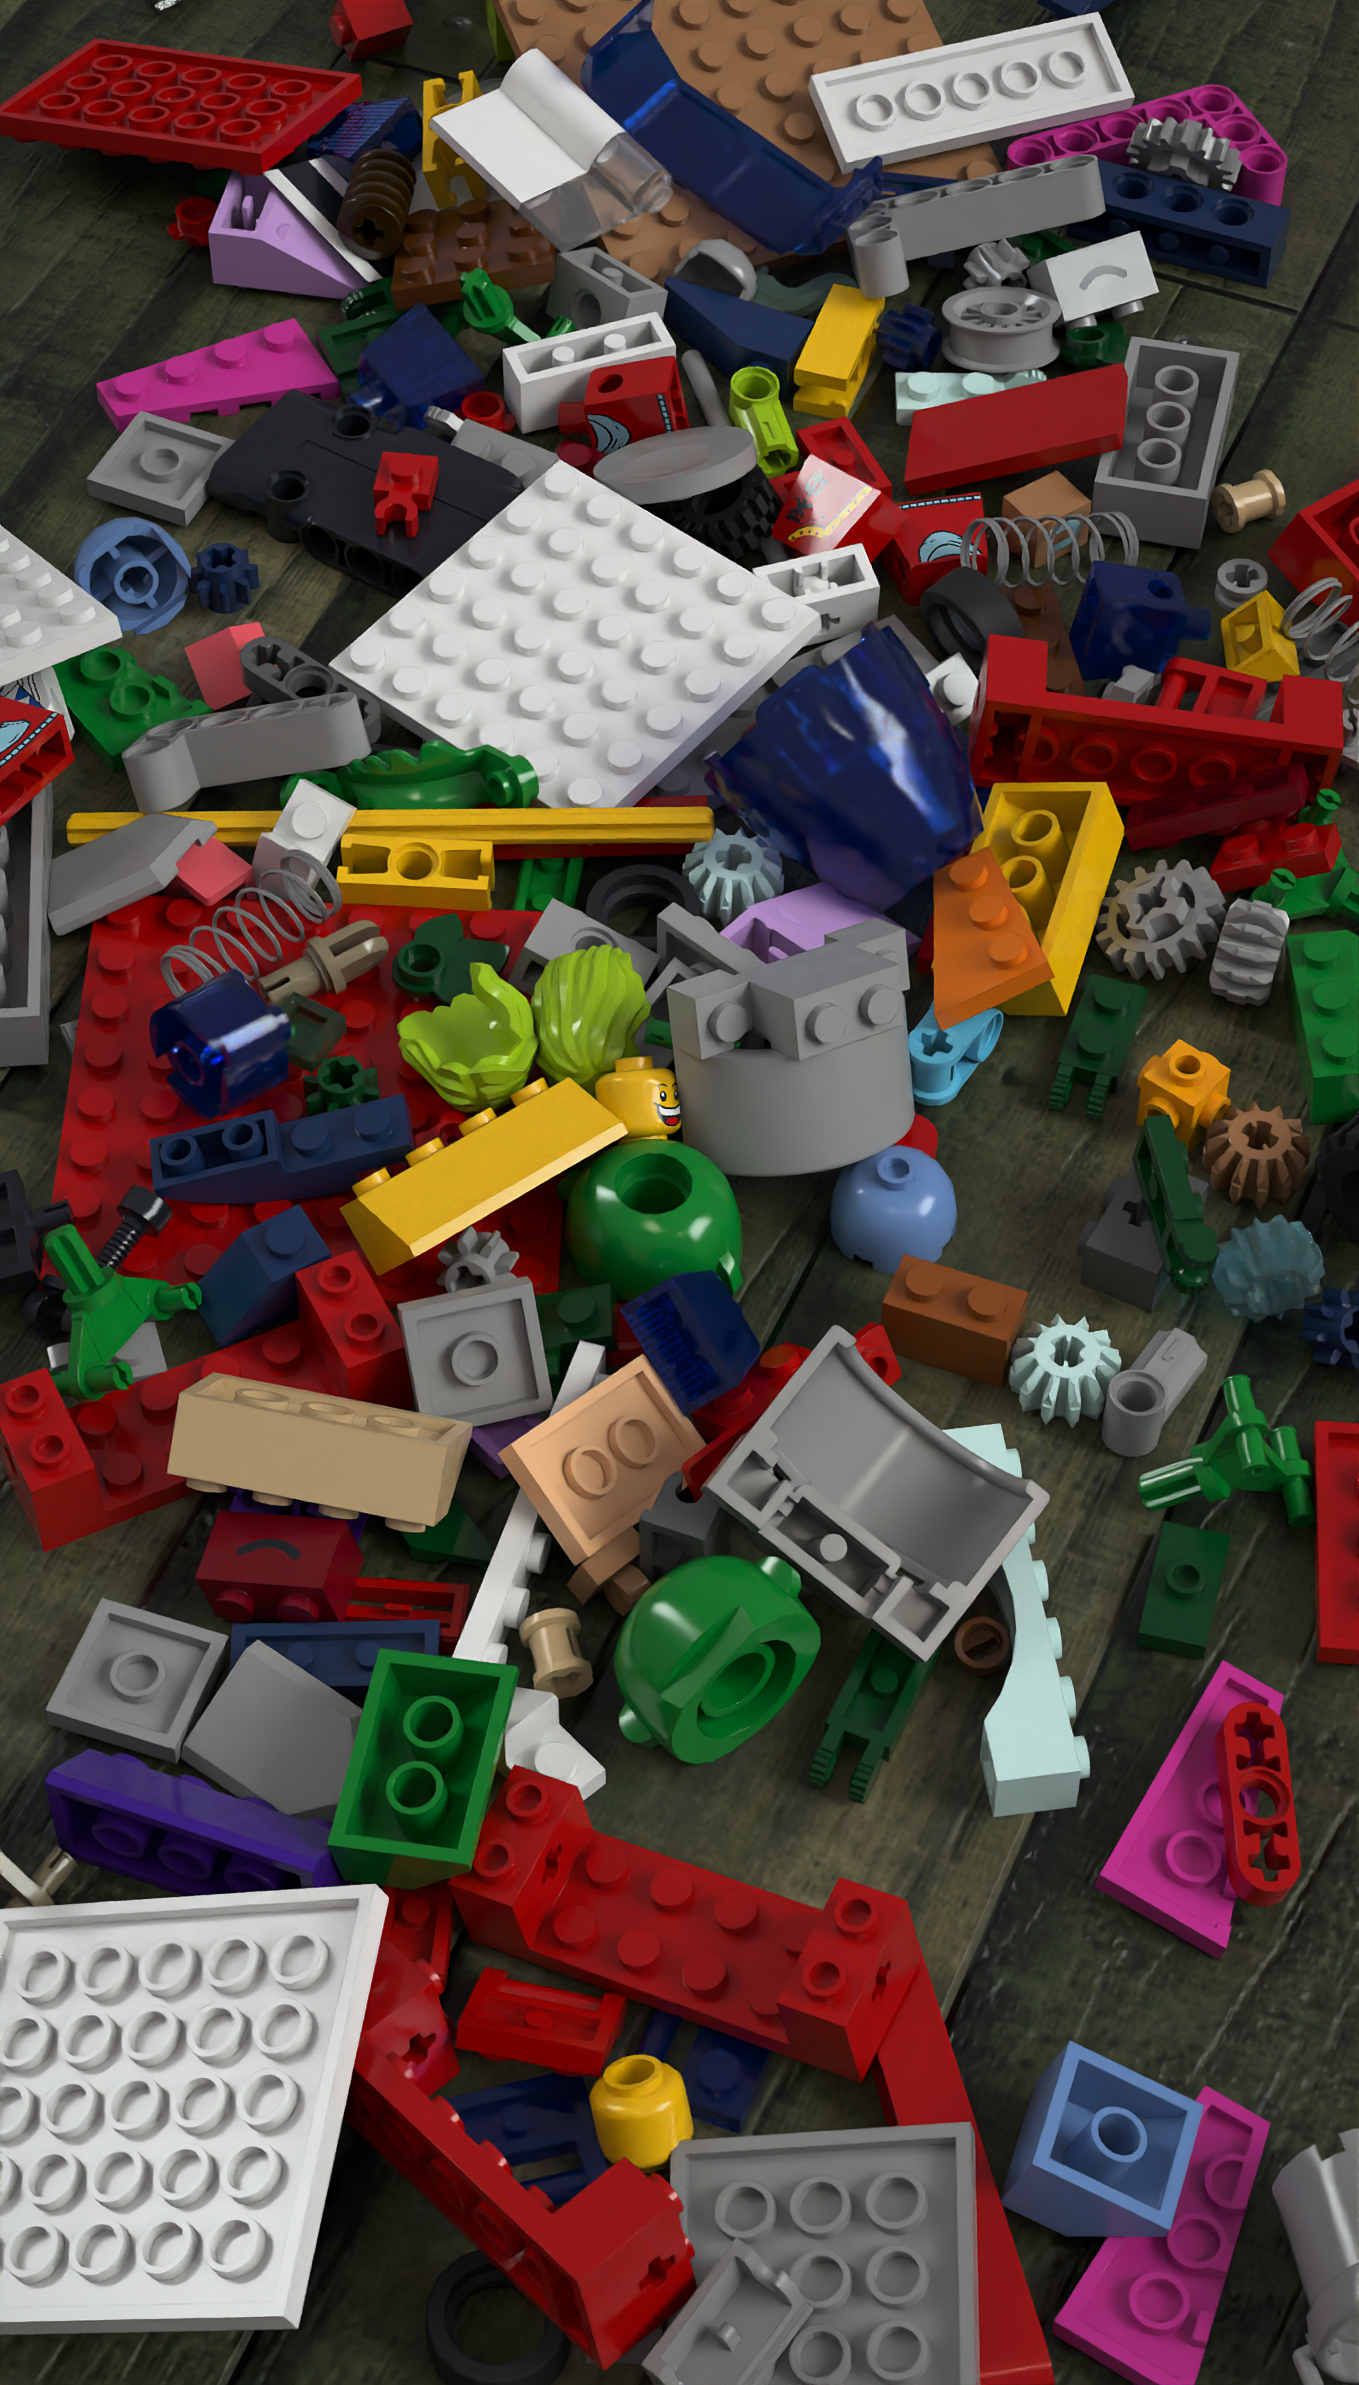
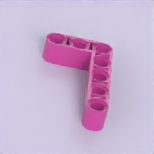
[1006,84,1288,207]

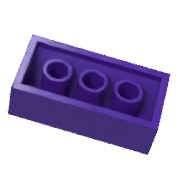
[44,1749,351,1897]

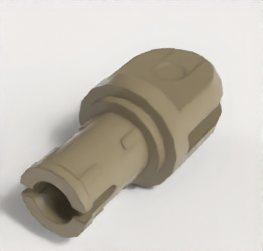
[256,920,389,1015]

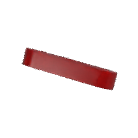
[1215,1702,1301,1906]

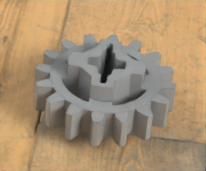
[1126,117,1242,193]
[1095,859,1227,980]

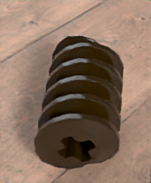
[337,148,417,260]

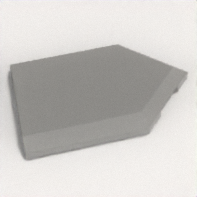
[48,813,218,936]
[181,1640,363,1822]

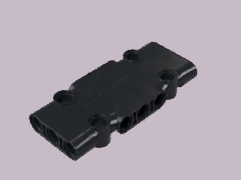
[207,389,527,599]

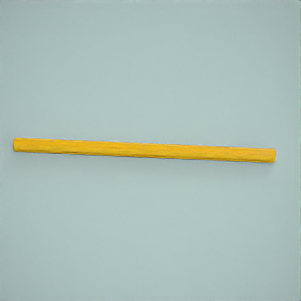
[66,807,715,848]

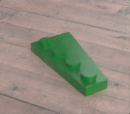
[52,645,213,773]

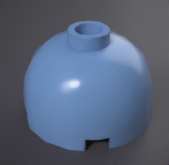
[74,517,191,635]
[829,1145,957,1274]

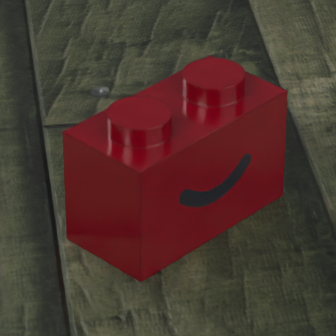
[195,1510,364,1623]

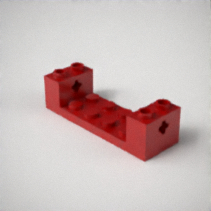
[966,634,1344,820]
[0,1249,414,1553]
[448,1765,922,2083]
[343,1940,698,2371]

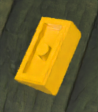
[1220,590,1300,683]

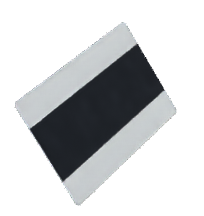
[264,158,396,282]

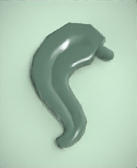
[751,266,858,318]

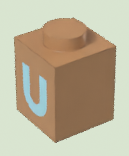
[1000,470,1091,569]

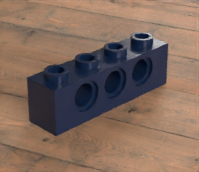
[1067,159,1291,289]

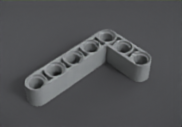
[842,154,1106,298]

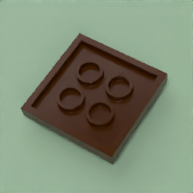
[391,193,559,311]

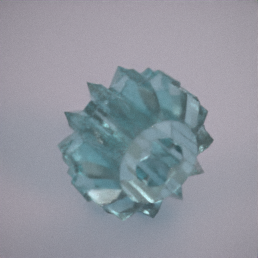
[1211,1214,1326,1323]

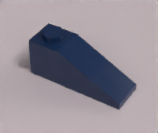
[664,276,815,403]

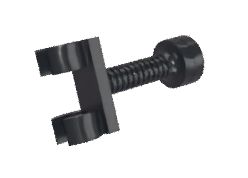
[22,1185,174,1336]

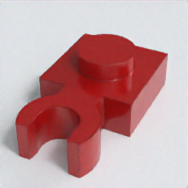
[373,451,439,538]

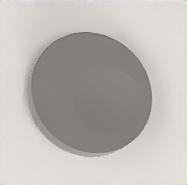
[593,426,757,505]

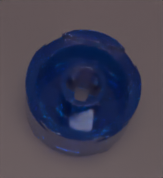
[149,968,292,1119]

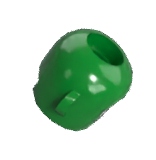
[557,1139,743,1323]
[614,1555,821,1764]

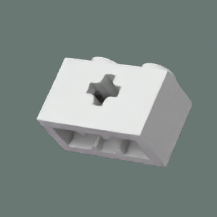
[752,543,880,647]

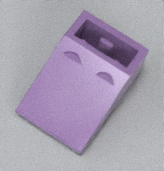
[208,170,375,300]
[719,880,922,965]

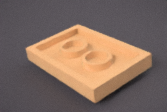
[497,1353,707,1566]

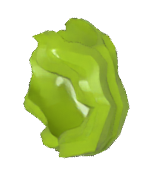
[530,944,651,1100]
[397,963,539,1114]

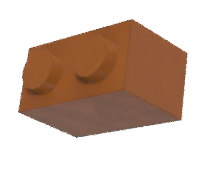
[881,1254,1028,1388]

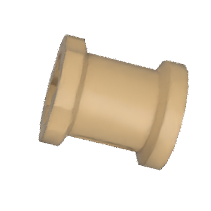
[1211,469,1286,534]
[519,1608,594,1700]

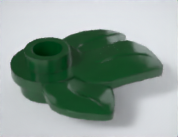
[1061,322,1165,371]
[391,913,510,1007]

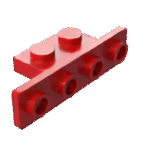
[681,1322,902,1502]

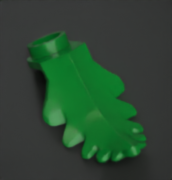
[337,740,539,810]

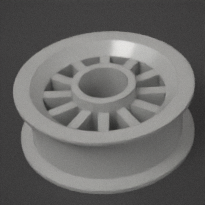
[941,286,1061,373]

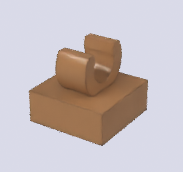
[566,1525,652,1616]

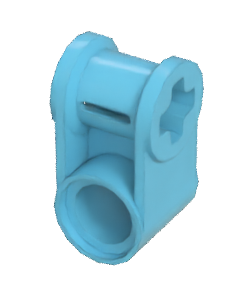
[908,1000,1003,1106]

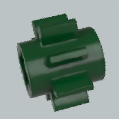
[303,1055,380,1117]

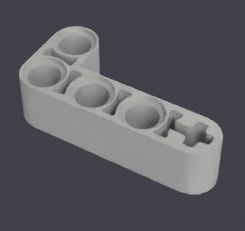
[121,692,372,814]

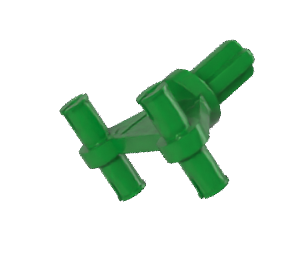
[433,268,577,353]
[1248,789,1359,923]
[43,1224,202,1402]
[1137,1374,1315,1528]

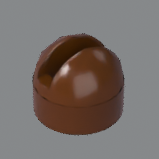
[954,1617,1010,1678]

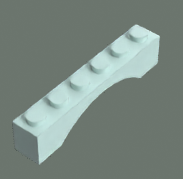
[942,1423,1090,1817]

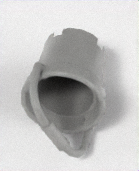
[1272,2128,1359,2385]

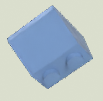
[1000,2041,1204,2237]

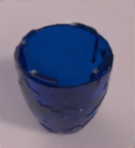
[702,621,986,915]

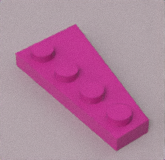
[96,318,340,433]
[1093,1660,1284,1960]
[1052,2085,1271,2385]

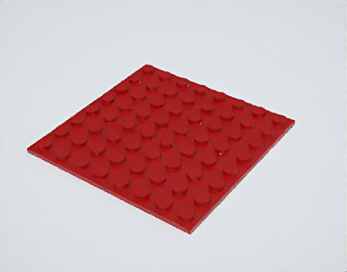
[39,895,566,1308]

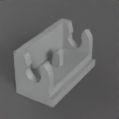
[641,2237,814,2385]

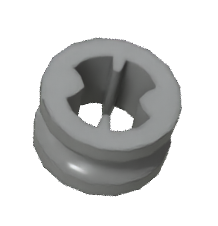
[1215,558,1268,612]

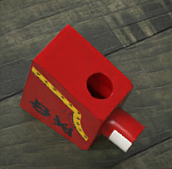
[772,454,910,564]

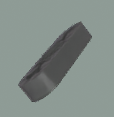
[240,637,381,744]

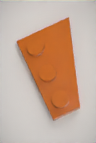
[934,846,1055,1031]

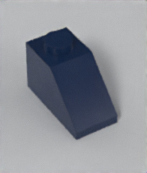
[196,1204,331,1350]

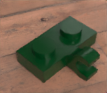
[535,1283,619,1400]

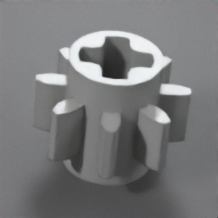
[962,238,1031,290]
[436,1226,519,1293]

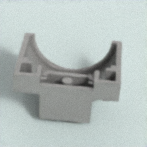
[666,918,915,1177]
[700,1325,1050,1663]

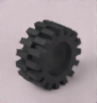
[672,463,782,559]

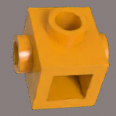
[1136,1039,1231,1153]

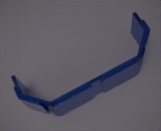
[580,0,884,256]

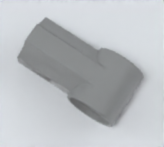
[1100,1327,1208,1457]

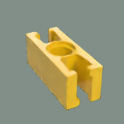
[423,70,489,210]
[793,283,885,419]
[336,834,495,911]

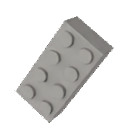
[1089,336,1240,550]

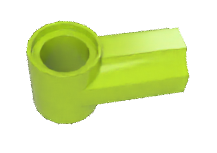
[728,366,799,479]

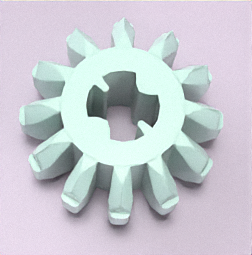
[682,826,784,928]
[1009,1313,1121,1428]

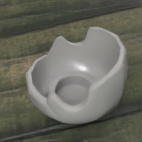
[673,239,758,302]

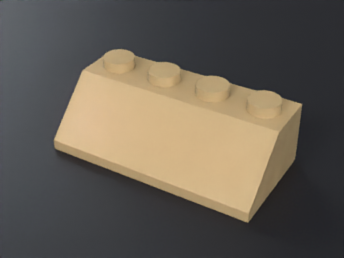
[167,1372,473,1533]

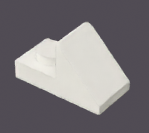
[252,779,357,901]
[496,1687,606,1801]

